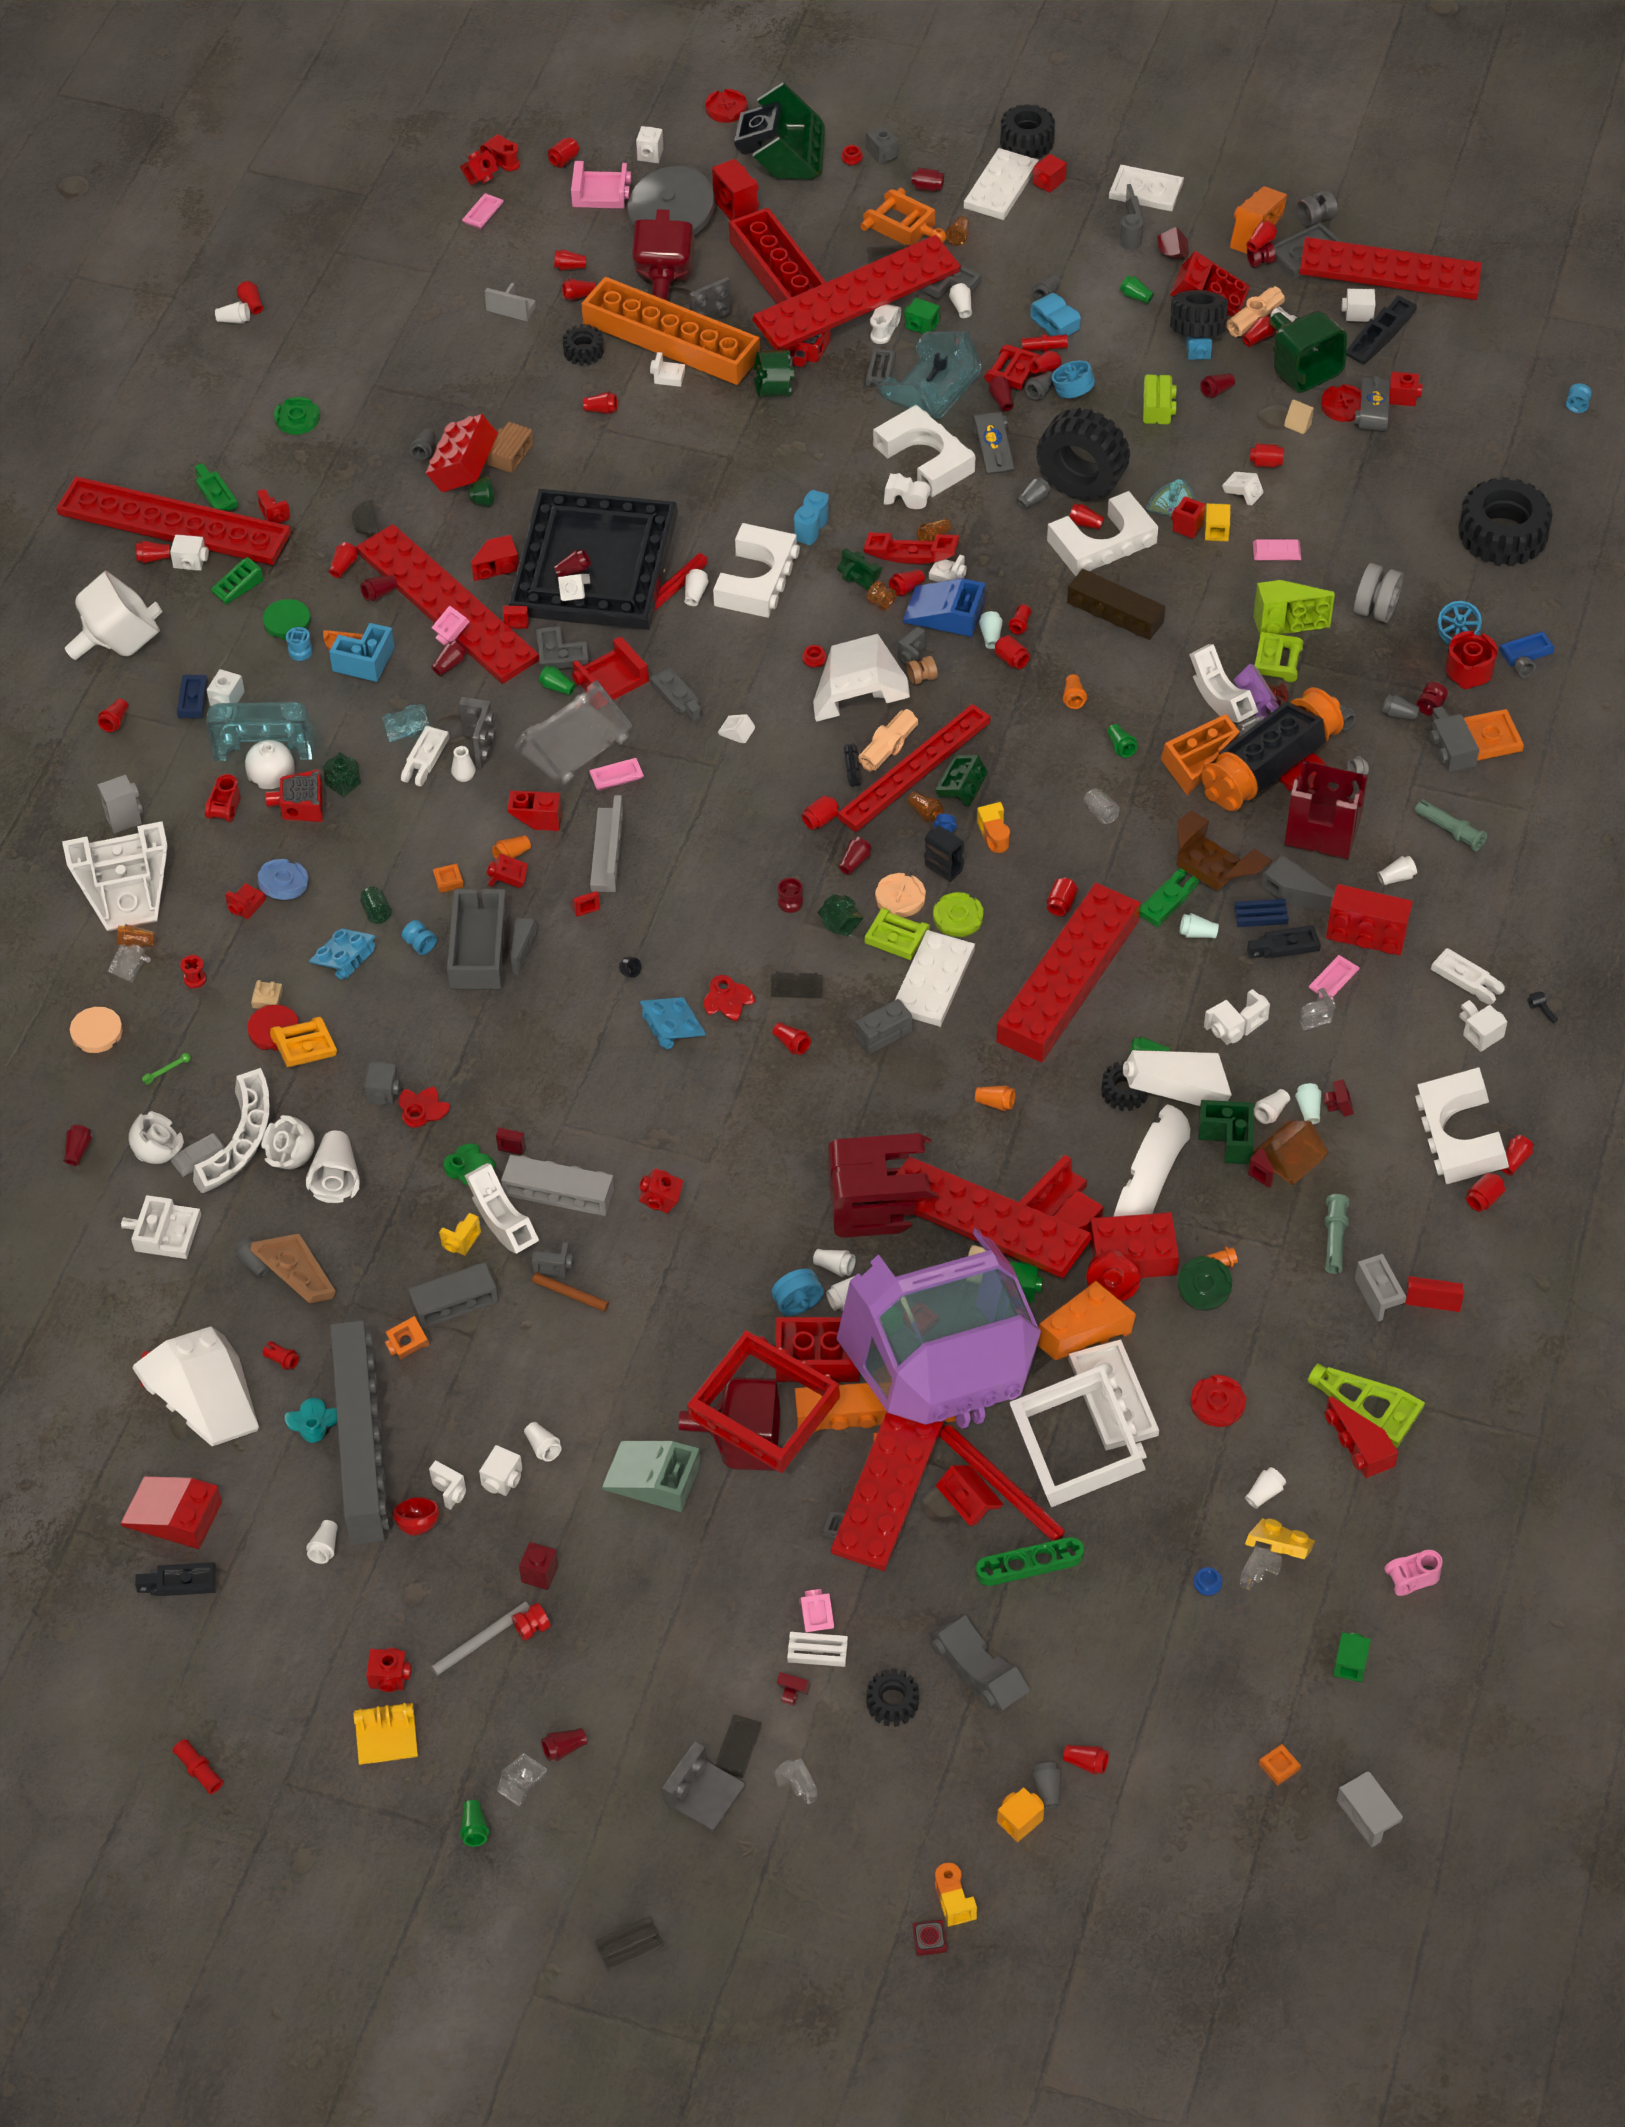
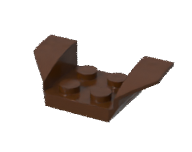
[1176,810,1272,890]

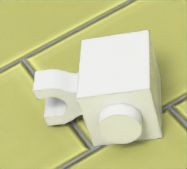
[1459,1000,1508,1052]

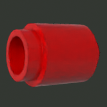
[548,137,579,168]
[1250,443,1284,468]
[995,635,1030,669]
[801,795,839,830]
[1046,878,1078,916]
[1466,1173,1505,1212]

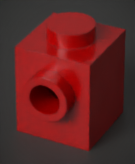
[1032,154,1067,193]
[1389,372,1423,407]
[1171,496,1206,539]

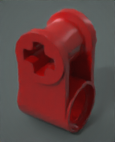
[480,134,520,171]
[205,774,241,823]

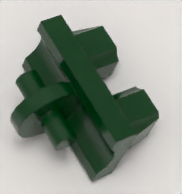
[837,548,882,591]

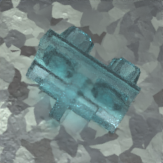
[382,704,430,742]

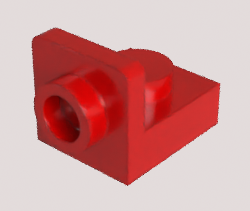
[257,489,290,523]
[486,853,528,888]
[225,883,266,919]

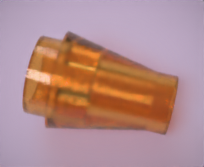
[946,216,969,246]
[917,518,951,541]
[907,792,944,823]
[116,923,154,949]

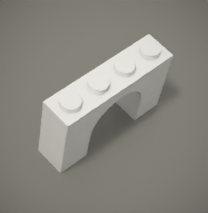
[873,405,976,497]
[1047,491,1158,576]
[713,523,800,618]
[1415,1067,1509,1184]

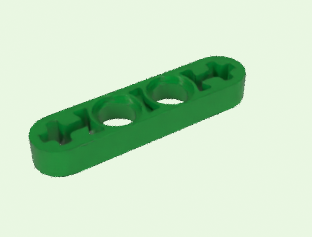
[976,1537,1084,1586]

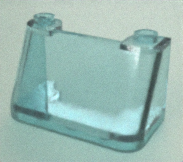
[878,331,981,419]
[206,702,315,761]

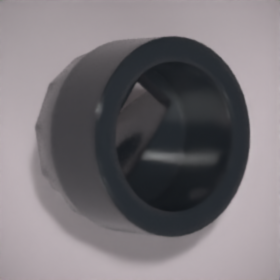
[619,956,641,978]

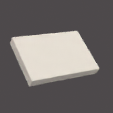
[1109,165,1184,211]

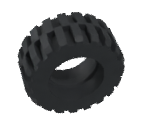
[1036,408,1130,500]
[1458,477,1553,566]

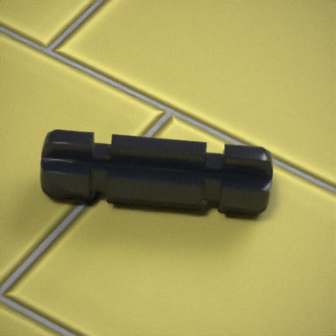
[844,743,862,787]

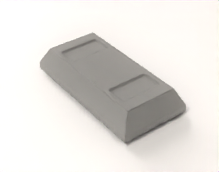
[170,1133,226,1177]

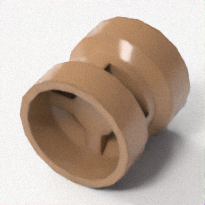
[906,656,938,685]

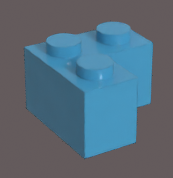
[329,623,395,682]

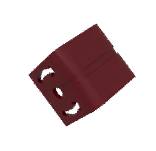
[1284,761,1369,860]
[828,1133,938,1238]

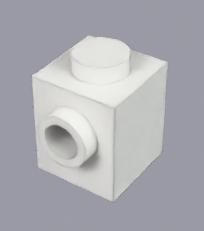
[636,126,664,163]
[1341,289,1375,322]
[170,535,209,571]
[207,669,245,712]
[479,1445,522,1496]

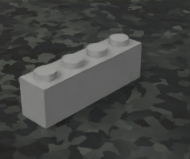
[501,1155,614,1216]

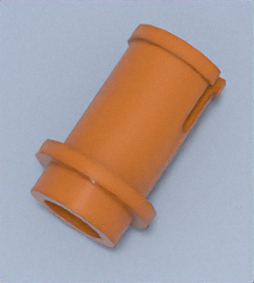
[1203,1246,1238,1268]

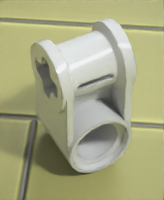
[870,304,901,344]

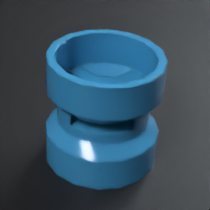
[286,627,312,661]
[401,920,437,955]

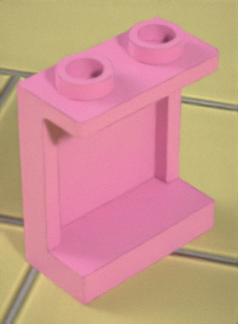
[571,161,632,208]

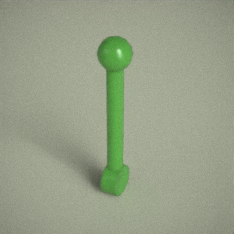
[142,1053,191,1085]

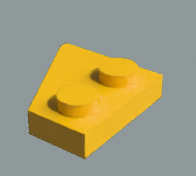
[1245,1518,1315,1559]

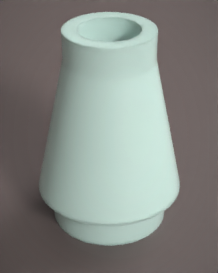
[979,611,1003,649]
[1179,913,1219,939]
[1295,1083,1322,1125]

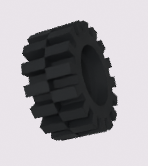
[563,324,604,366]
[1101,1061,1148,1111]
[866,1669,919,1727]

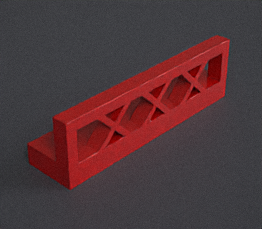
[1019,1155,1087,1215]

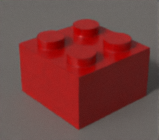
[712,158,759,221]

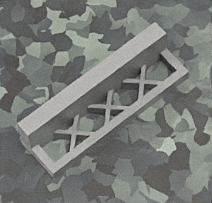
[590,795,623,892]

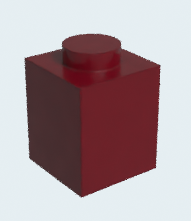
[519,1542,558,1590]

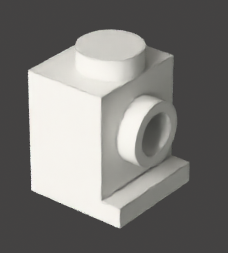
[1204,1000,1245,1045]

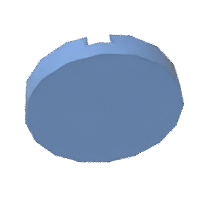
[257,859,308,900]

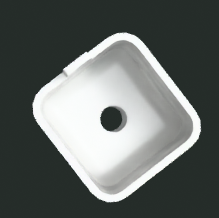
[65,571,163,660]

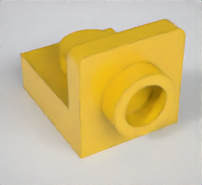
[439,1213,481,1256]

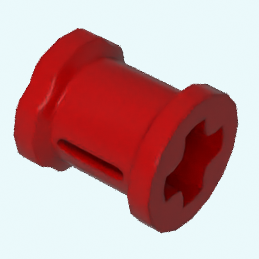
[180,955,206,988]

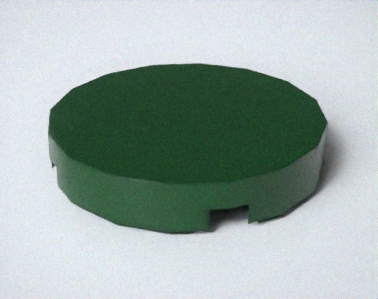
[1178,1256,1232,1311]

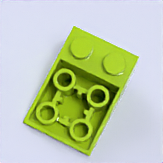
[1253,580,1335,635]

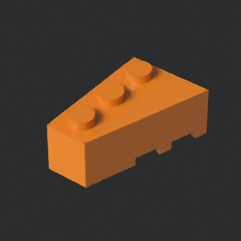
[1230,186,1288,254]
[1161,714,1240,796]
[1037,1281,1136,1360]

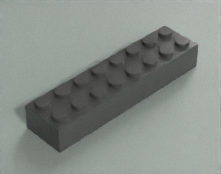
[331,1320,389,1545]

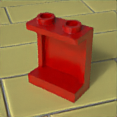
[572,636,649,707]

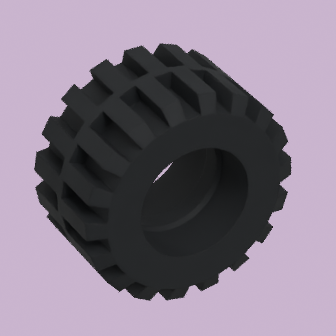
[1000,104,1055,158]
[1170,290,1228,338]

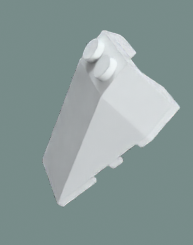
[813,634,910,722]
[62,821,168,932]
[133,1327,259,1446]

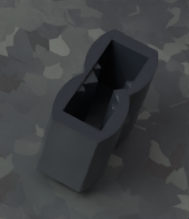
[924,825,965,882]

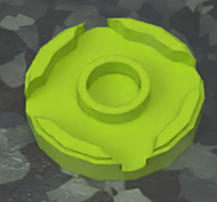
[933,892,983,937]

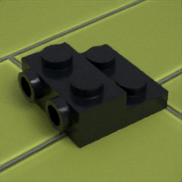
[734,101,782,154]

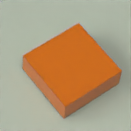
[433,863,464,893]
[1259,1744,1301,1786]

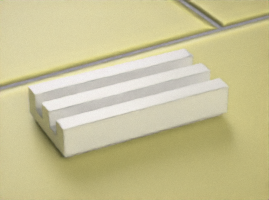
[787,1632,848,1667]

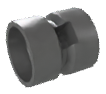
[1296,190,1338,227]

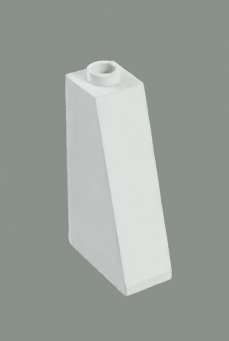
[1123,1050,1232,1106]

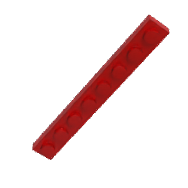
[838,704,991,832]

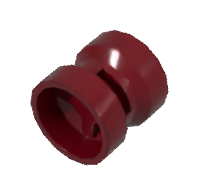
[1247,242,1276,268]
[1416,682,1448,716]
[777,877,803,913]

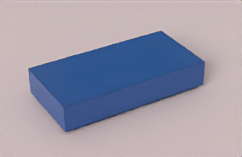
[1499,631,1555,667]

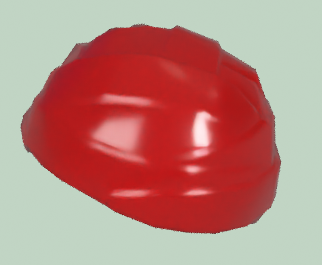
[392,1497,440,1536]

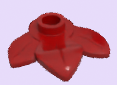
[704,975,755,1022]
[398,1086,450,1128]

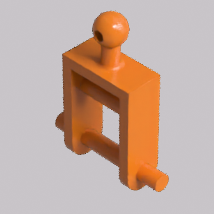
[860,187,946,247]

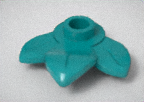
[284,1397,338,1443]

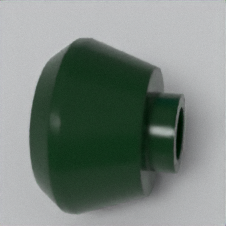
[468,476,494,508]

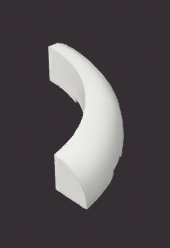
[193,1068,269,1193]
[1113,1104,1191,1217]

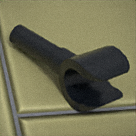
[926,352,948,382]
[1527,991,1558,1024]

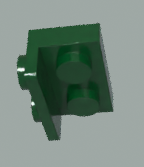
[935,755,988,806]

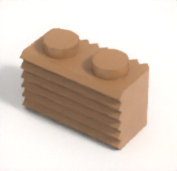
[487,421,533,473]

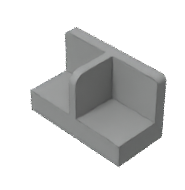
[484,283,536,321]
[1355,1254,1406,1322]
[1336,1772,1403,1848]

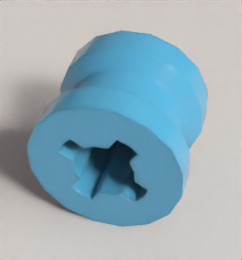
[1566,383,1592,413]

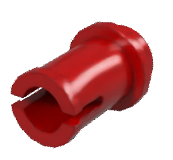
[1008,604,1032,635]
[262,1341,299,1370]

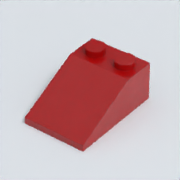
[121,1477,222,1550]

